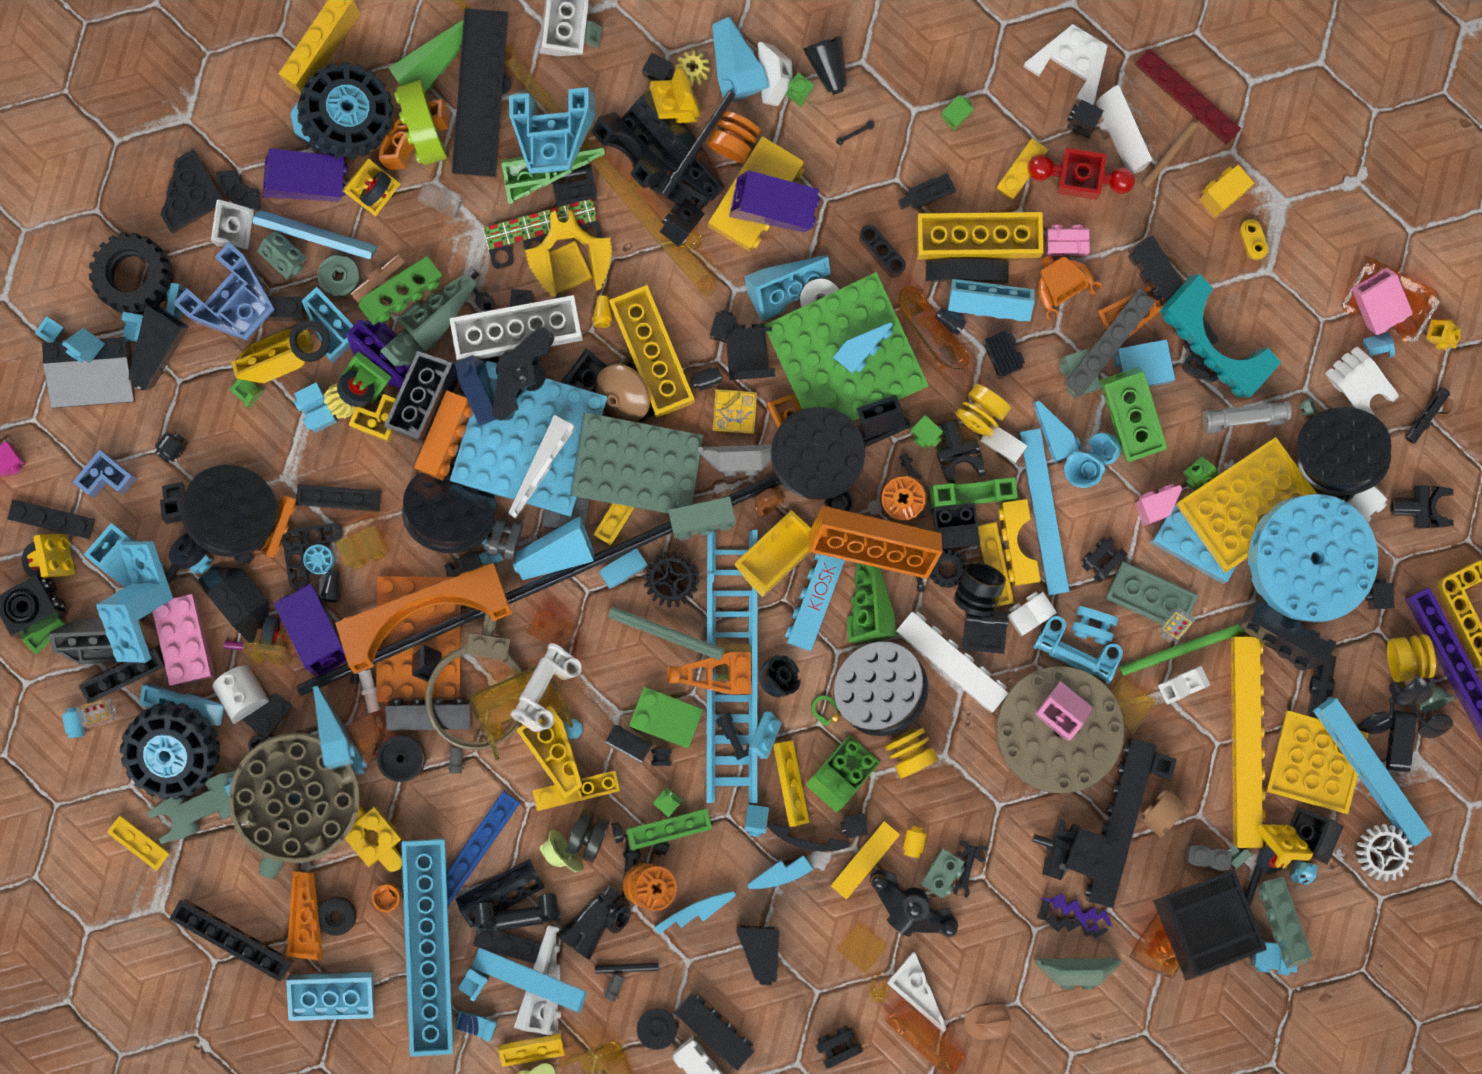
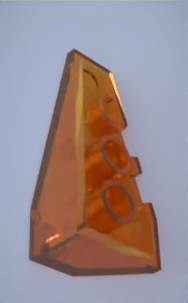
[1129,884,1184,978]

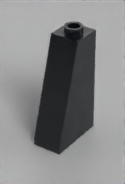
[128,303,189,391]

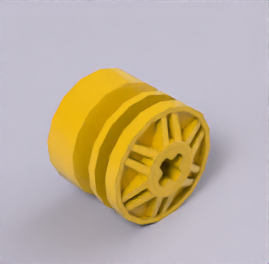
[955,384,1011,438]
[1387,634,1436,682]
[884,727,940,779]

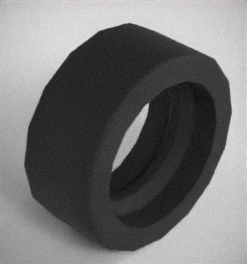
[289,320,330,362]

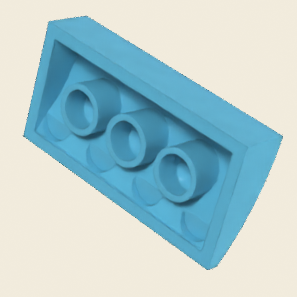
[286,972,374,1021]

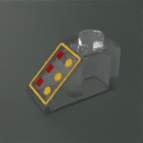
[1157,607,1196,642]
[76,699,118,727]

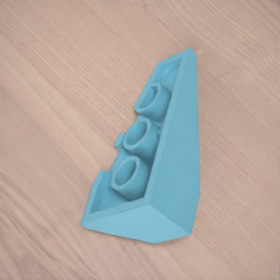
[712,17,770,102]

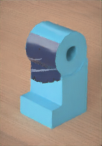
[455,1011,498,1042]

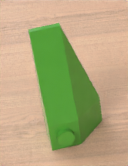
[847,563,896,643]

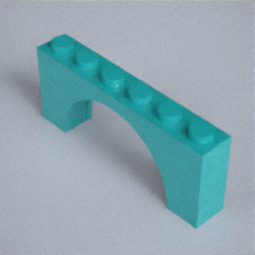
[1159,274,1282,399]

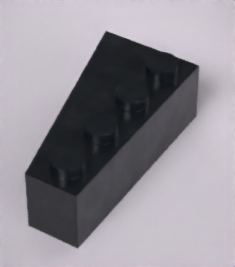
[1239,601,1337,671]

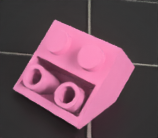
[1134,484,1182,527]
[1034,681,1093,741]

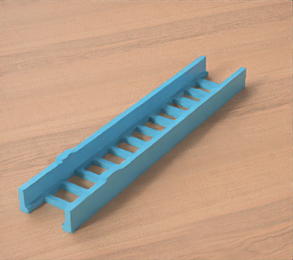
[707,530,757,803]

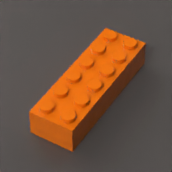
[808,506,942,579]

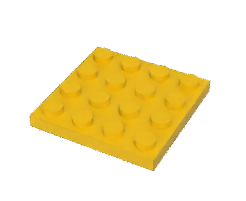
[1265,711,1369,814]

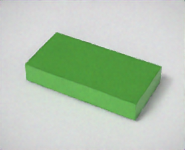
[22,619,66,655]

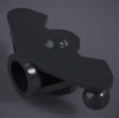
[492,327,555,421]
[870,870,958,937]

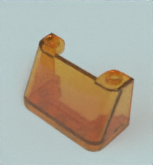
[1341,256,1441,343]

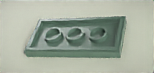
[1105,561,1199,633]

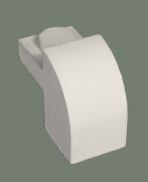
[1158,666,1210,704]

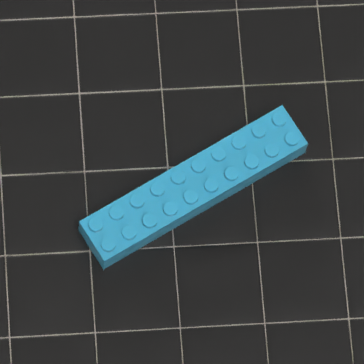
[402,838,453,1057]

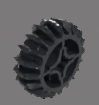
[643,551,700,608]

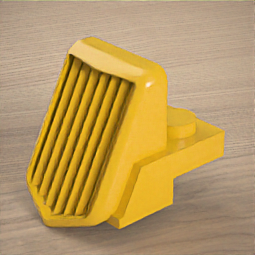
[649,68,701,123]

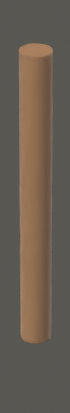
[1141,121,1199,188]

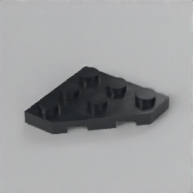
[160,149,224,234]

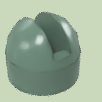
[1299,398,1317,416]

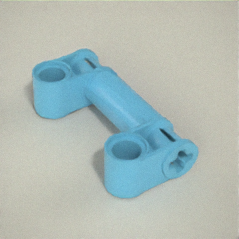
[1033,616,1123,685]

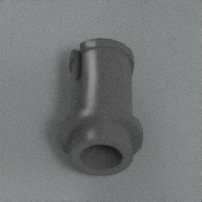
[447,748,464,774]
[603,973,625,1002]

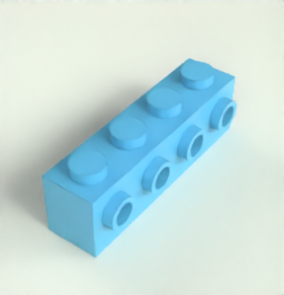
[948,279,1034,321]

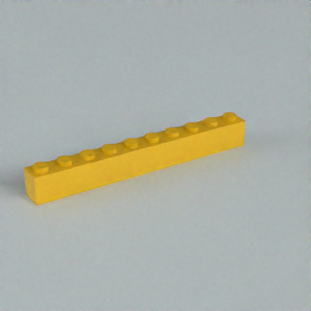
[1231,637,1266,848]

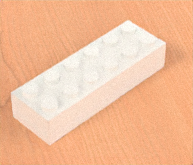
[449,295,583,361]

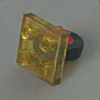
[242,616,292,667]

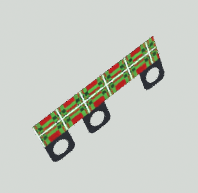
[482,199,602,269]

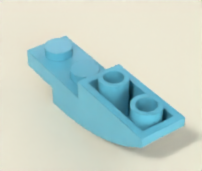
[139,683,224,726]

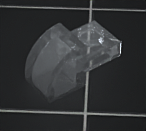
[416,181,464,219]

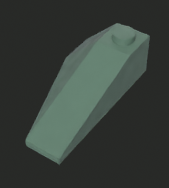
[396,273,477,352]

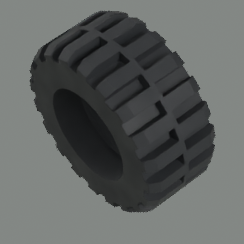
[88,232,174,314]

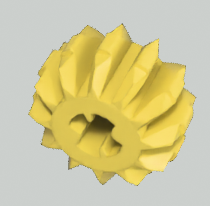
[675,51,710,87]
[323,383,355,419]

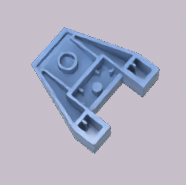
[173,242,275,341]

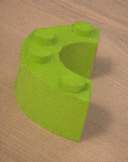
[394,79,448,166]

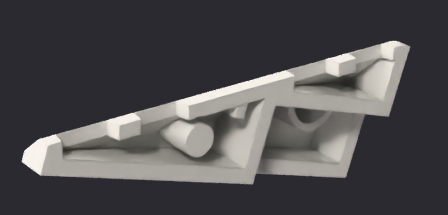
[509,415,575,518]
[514,926,561,1036]

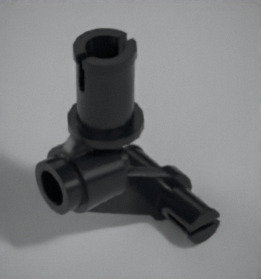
[468,269,496,312]

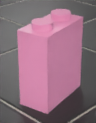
[1351,268,1413,335]

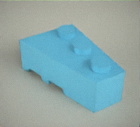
[302,287,354,364]

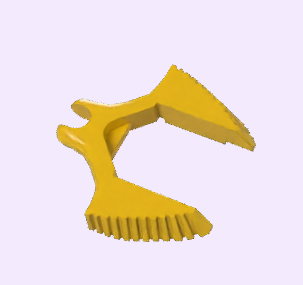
[525,209,612,297]

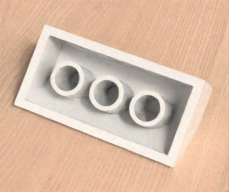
[539,0,589,56]

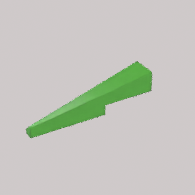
[389,19,464,92]

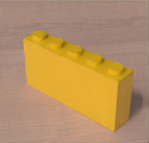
[278,0,361,95]
[708,136,805,252]

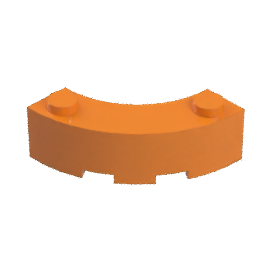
[379,99,450,170]

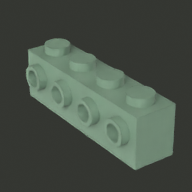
[1258,877,1313,969]

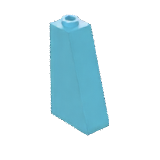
[513,517,594,580]

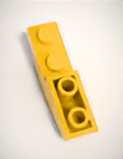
[532,771,620,811]

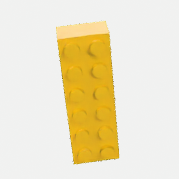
[916,212,1043,259]
[609,285,695,418]

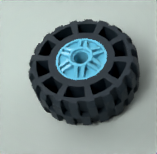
[297,62,393,159]
[120,702,220,800]

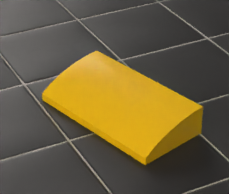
[735,510,811,597]

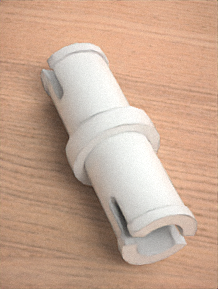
[358,669,381,713]

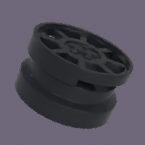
[825,490,854,512]

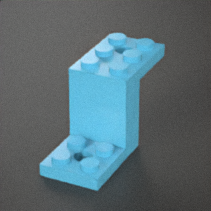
[96,541,173,663]

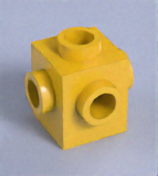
[1426,319,1461,350]

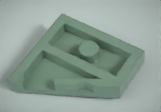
[381,329,427,366]

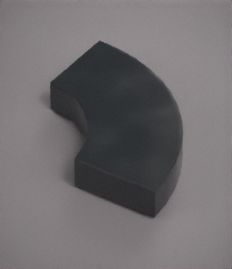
[216,170,261,211]

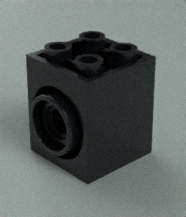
[0,575,67,639]

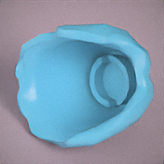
[1064,452,1105,488]

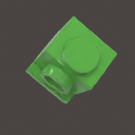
[785,73,814,107]
[653,787,683,817]

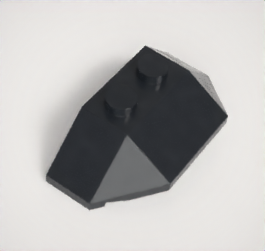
[198,566,269,643]

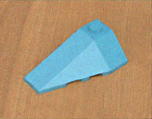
[745,255,831,321]

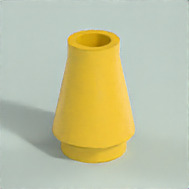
[592,296,612,328]

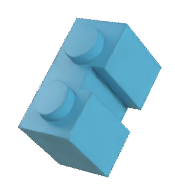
[294,383,338,433]
[1250,941,1298,976]

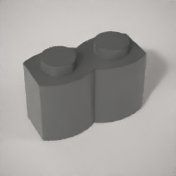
[1184,844,1233,871]

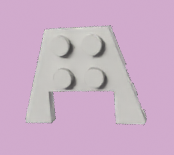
[1023,24,1108,105]

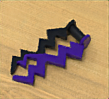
[1037,893,1112,939]

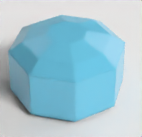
[564,719,583,739]

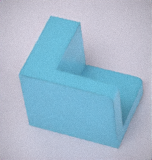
[121,312,143,342]
[458,967,489,1001]

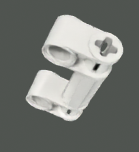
[511,643,582,732]

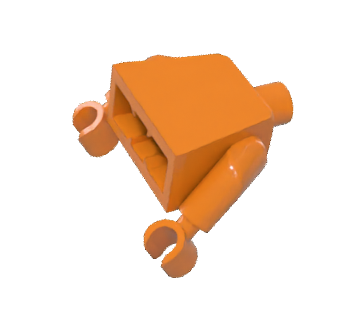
[1038,255,1102,321]

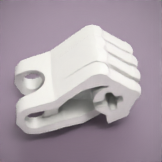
[1325,347,1399,416]

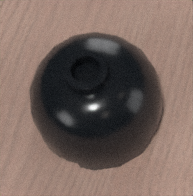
[759,655,801,698]

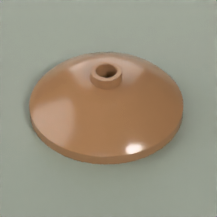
[595,364,650,422]

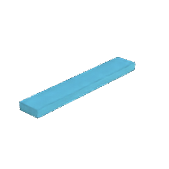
[252,210,378,259]
[472,948,587,1012]

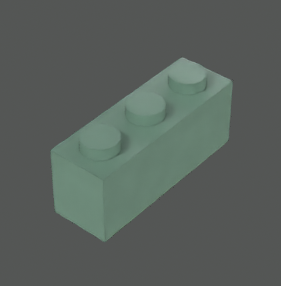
[668,497,736,540]

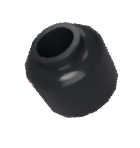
[155,432,186,463]

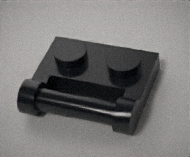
[552,164,598,207]

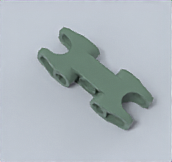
[147,770,236,844]

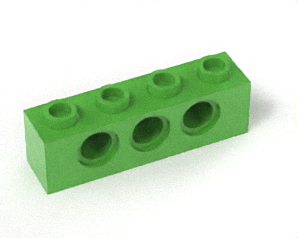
[358,256,442,325]

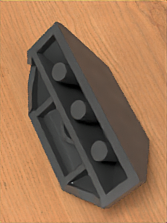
[49,619,128,664]

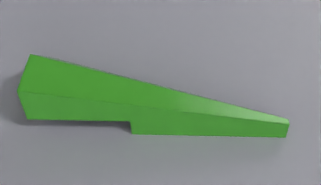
[501,146,605,204]

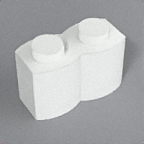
[1008,591,1057,636]

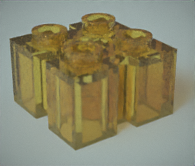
[335,526,389,570]

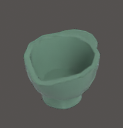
[1419,682,1454,712]

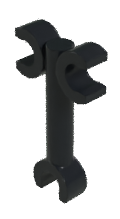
[953,840,988,898]

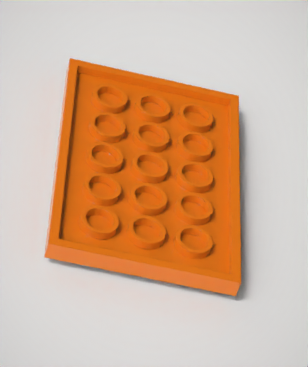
[376,577,461,702]

